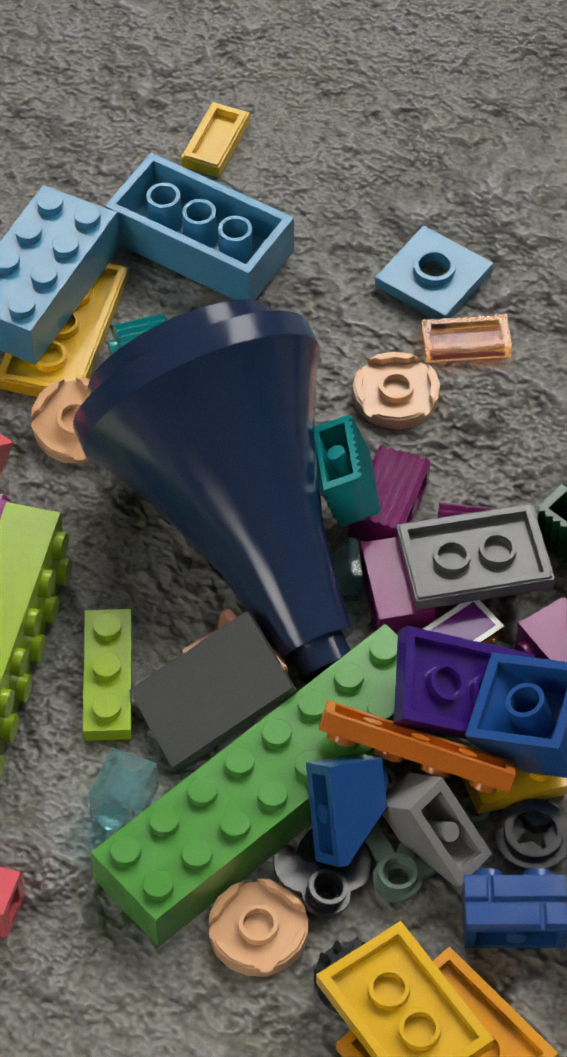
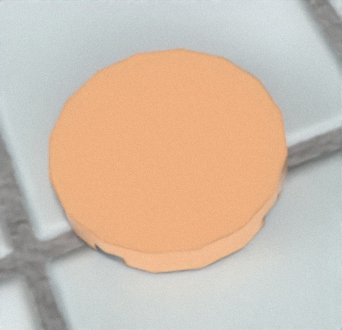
[352,351,440,430]
[31,377,91,464]
[209,879,308,977]

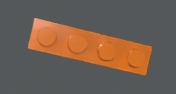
[319,700,516,794]

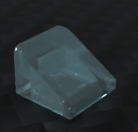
[331,537,362,602]

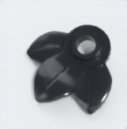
[273,828,371,918]

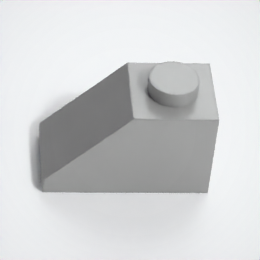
[382,773,492,887]

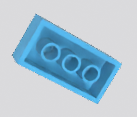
[105,152,294,300]
[0,185,121,364]

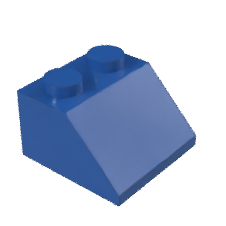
[465,653,567,778]

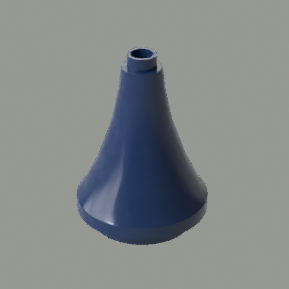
[73,300,353,683]

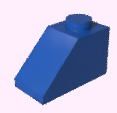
[306,753,388,867]

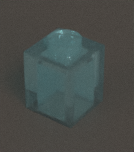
[87,747,159,832]

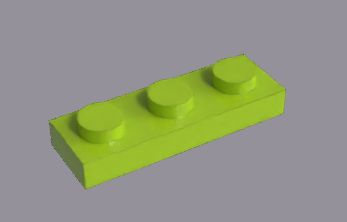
[83,609,132,741]

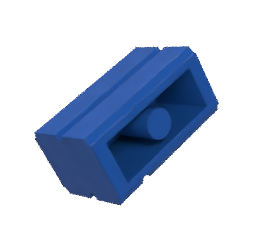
[461,868,567,948]

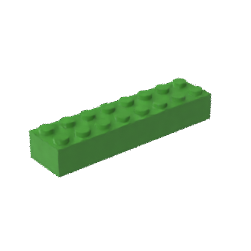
[90,624,427,947]

